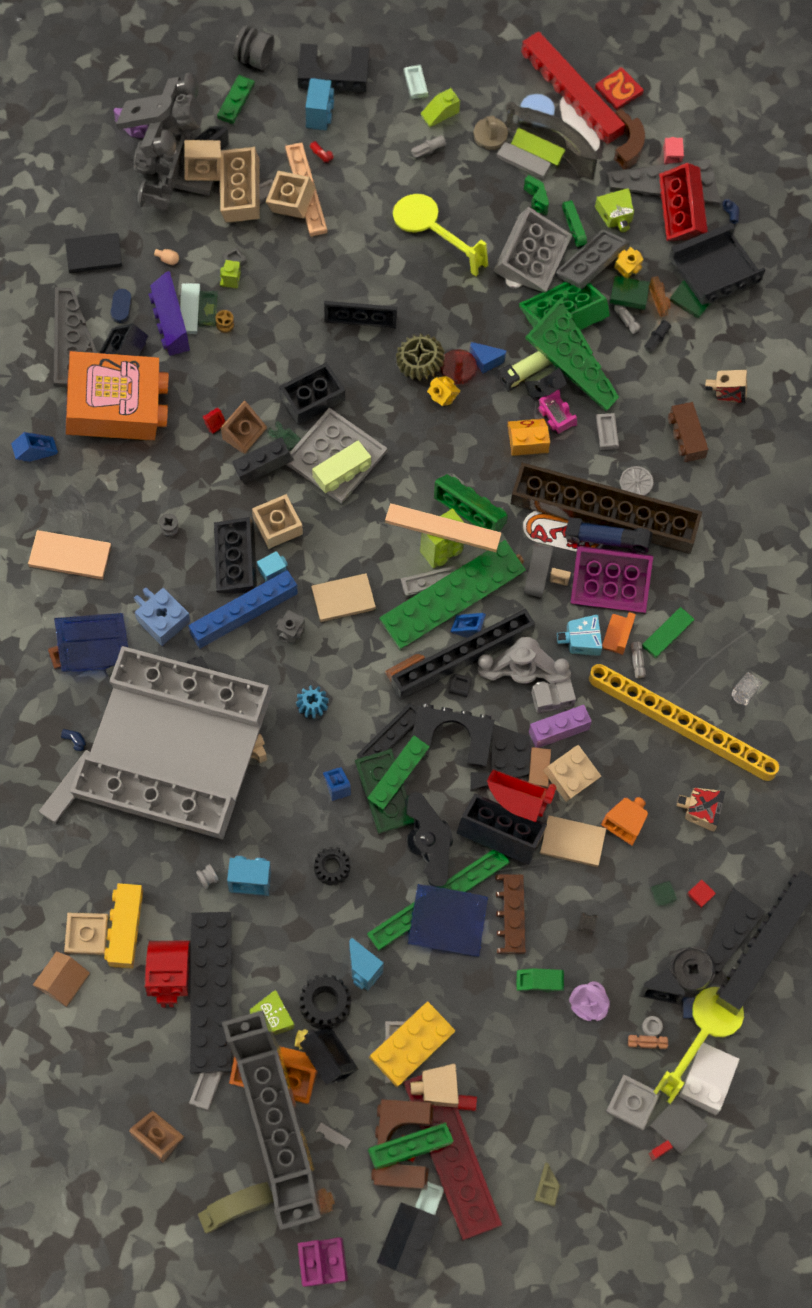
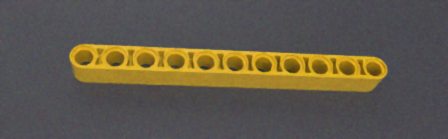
[589,664,779,781]

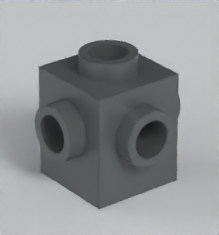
[276,610,305,644]

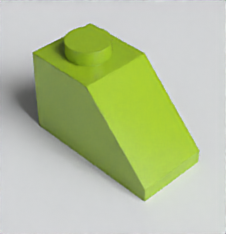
[421,88,460,127]

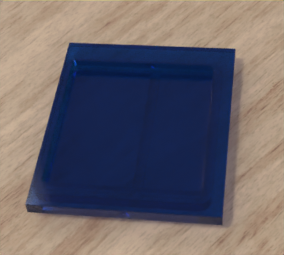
[54,613,128,672]
[408,884,488,957]

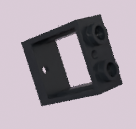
[299,1028,358,1085]

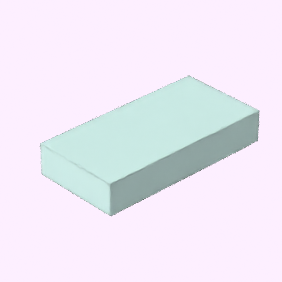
[404,65,428,99]
[415,1182,444,1215]

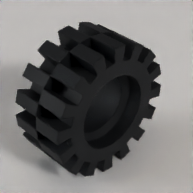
[314,847,350,886]

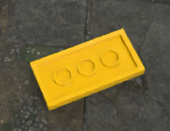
[369,1001,455,1087]

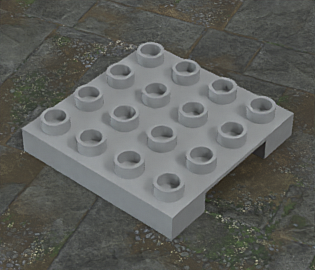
[70,646,272,839]

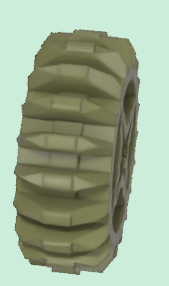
[396,333,445,381]

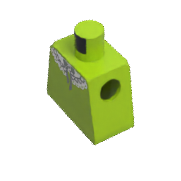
[595,188,634,232]

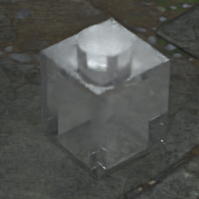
[731,671,763,706]

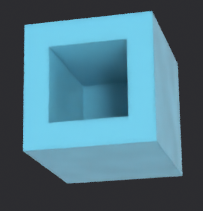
[257,551,288,582]

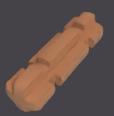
[628,1035,668,1049]

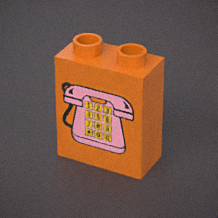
[65,351,169,440]

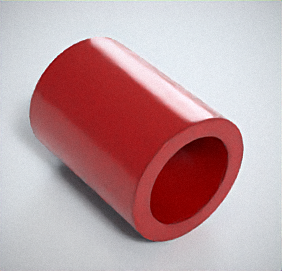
[457,1095,477,1111]

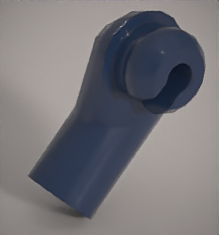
[722,199,739,224]
[61,729,86,751]

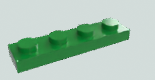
[367,736,430,810]
[368,1123,454,1170]

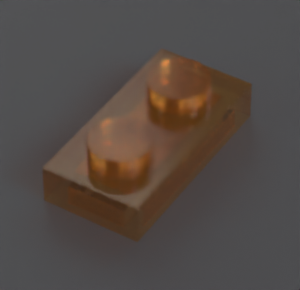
[649,276,670,317]

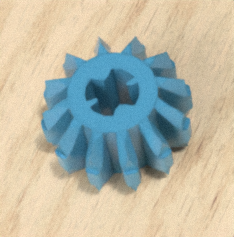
[296,685,329,719]

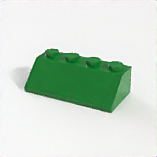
[433,474,508,532]

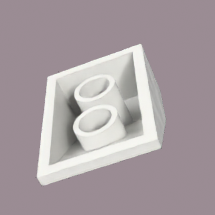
[679,1043,739,1115]

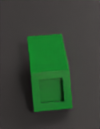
[524,174,549,216]
[517,968,564,992]

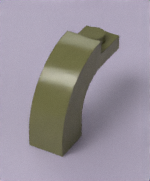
[198,1182,274,1234]

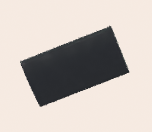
[324,301,397,328]
[214,517,257,593]

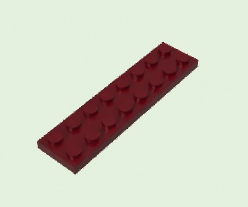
[403,1075,502,1241]

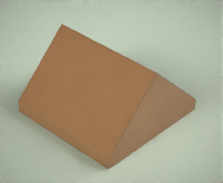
[221,401,267,453]
[33,951,90,1007]
[129,1111,184,1162]

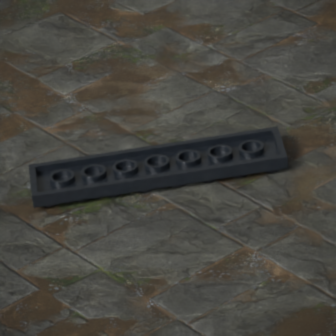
[190,912,232,1074]

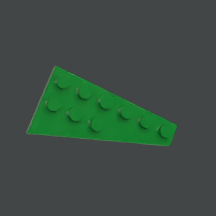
[525,298,619,412]

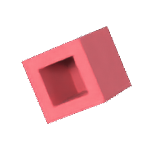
[663,137,684,164]

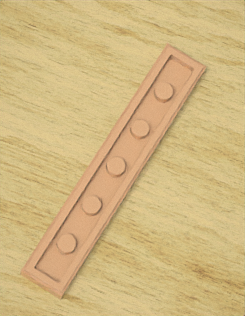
[285,143,328,237]
[385,503,501,552]

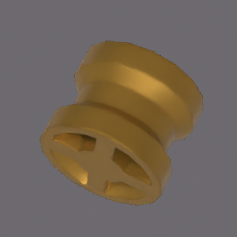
[216,310,234,333]

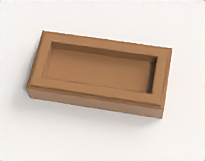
[528,747,551,788]

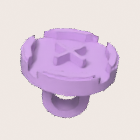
[569,981,610,1021]

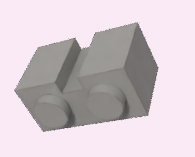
[531,679,576,714]

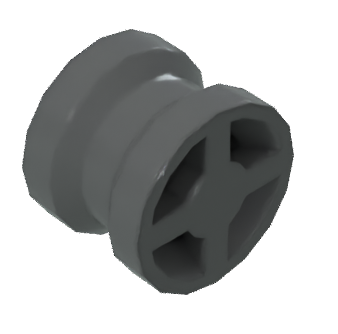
[159,513,179,537]

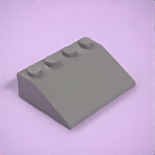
[493,207,572,292]

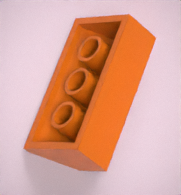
[229,1046,317,1104]

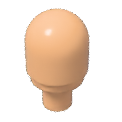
[154,249,179,265]

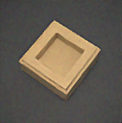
[550,568,571,586]

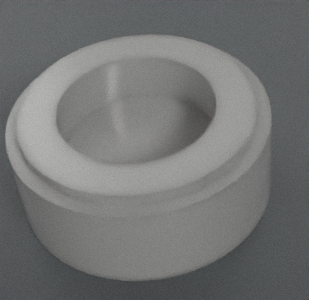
[642,1016,663,1037]

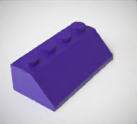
[149,271,190,356]

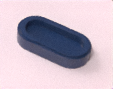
[111,289,132,323]

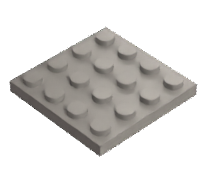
[286,408,388,504]

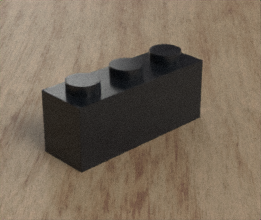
[232,437,294,485]

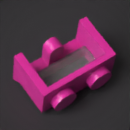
[538,389,577,434]

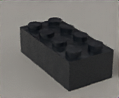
[456,794,547,865]

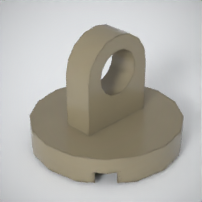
[473,115,508,150]

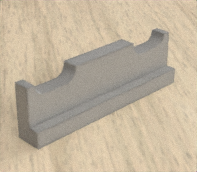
[316,1122,352,1150]

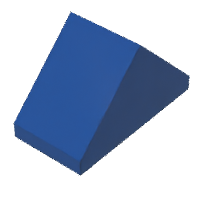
[469,342,506,374]
[451,613,486,638]
[323,767,351,801]

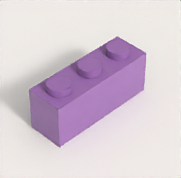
[529,705,592,748]

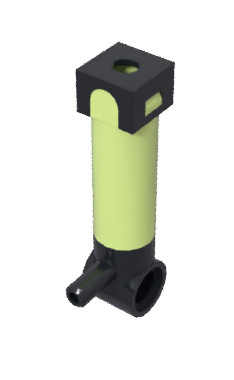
[498,351,553,392]

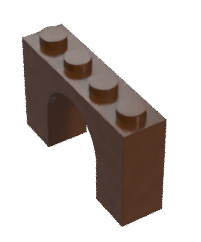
[371,1100,434,1190]

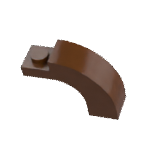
[614,109,645,170]

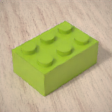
[420,508,464,568]

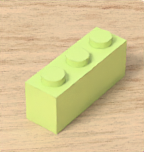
[312,440,371,493]

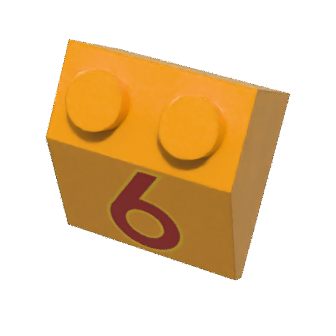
[507,419,550,456]

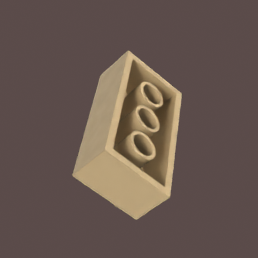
[220,147,260,223]

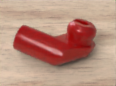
[310,141,333,162]

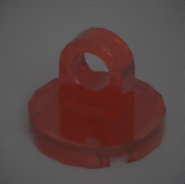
[441,349,477,384]

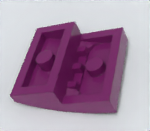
[298,1237,348,1287]

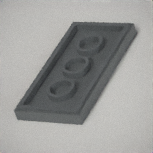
[555,229,630,289]

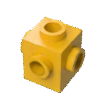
[614,247,644,278]
[427,376,460,406]

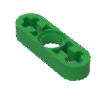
[562,200,587,247]

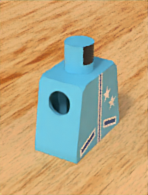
[557,615,602,656]

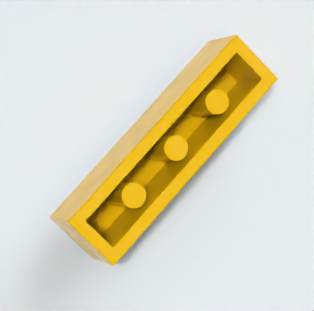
[104,883,143,969]

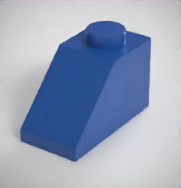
[11,432,58,462]

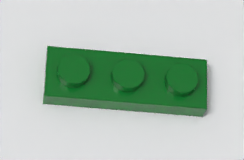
[217,75,255,124]

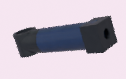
[565,517,653,553]

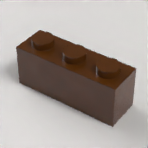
[668,402,709,462]

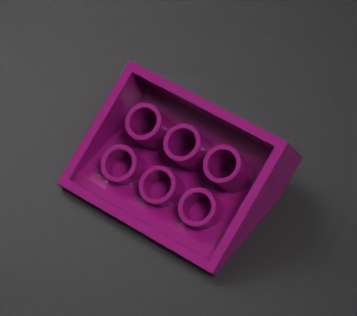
[570,546,653,613]

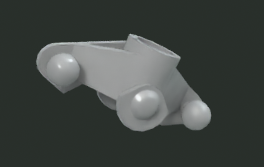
[478,637,571,684]

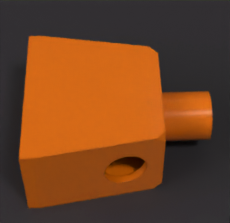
[601,797,648,846]

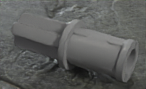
[411,135,446,158]

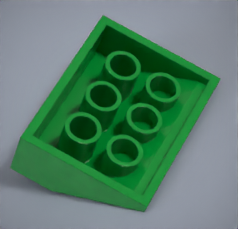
[519,282,610,330]

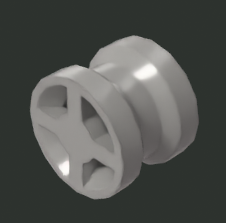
[196,864,219,889]

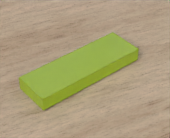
[511,128,566,166]

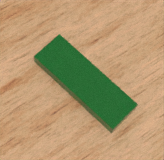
[642,607,695,659]

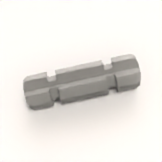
[614,305,641,334]
[631,642,646,679]

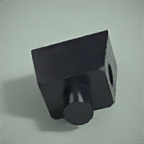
[523,365,567,398]

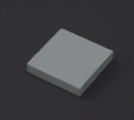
[606,1075,661,1131]

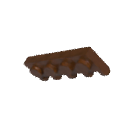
[495,874,525,954]

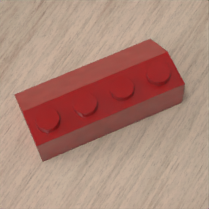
[659,163,708,241]

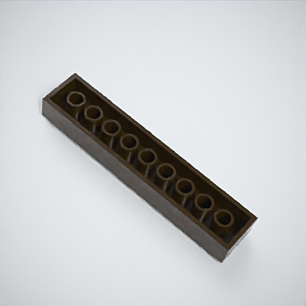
[510,462,702,554]

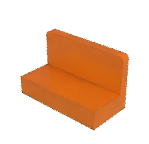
[602,612,636,655]

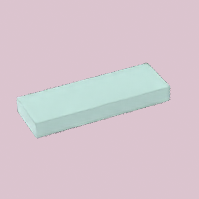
[180,283,200,334]

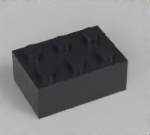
[279,362,345,425]

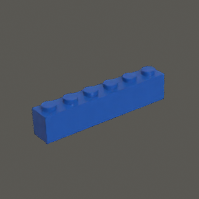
[188,570,298,649]

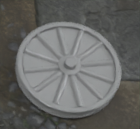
[620,466,653,496]

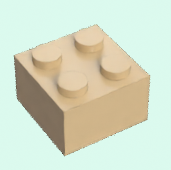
[185,140,221,181]
[266,171,316,218]
[252,494,303,549]
[543,745,601,802]

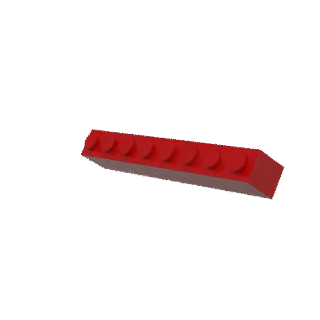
[521,31,625,144]

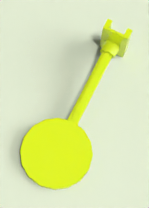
[393,194,488,276]
[653,987,744,1104]

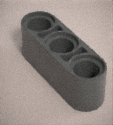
[524,544,553,598]

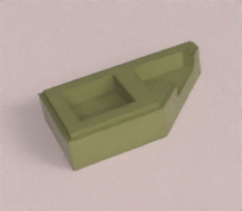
[534,1162,560,1207]

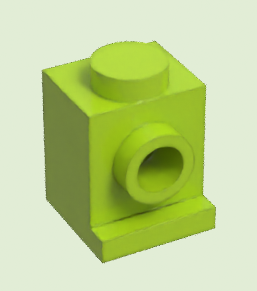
[220,260,241,289]

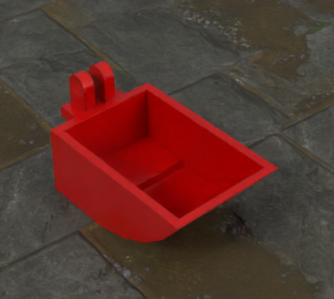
[487,770,557,822]
[145,940,190,1008]

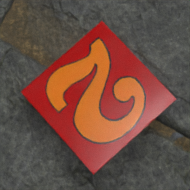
[595,67,644,110]

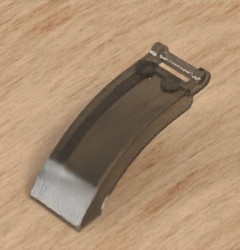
[504,102,598,180]

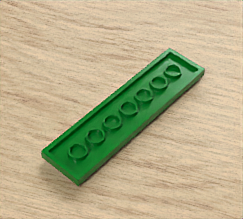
[379,540,526,650]

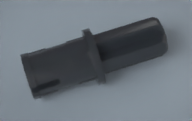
[644,320,671,352]

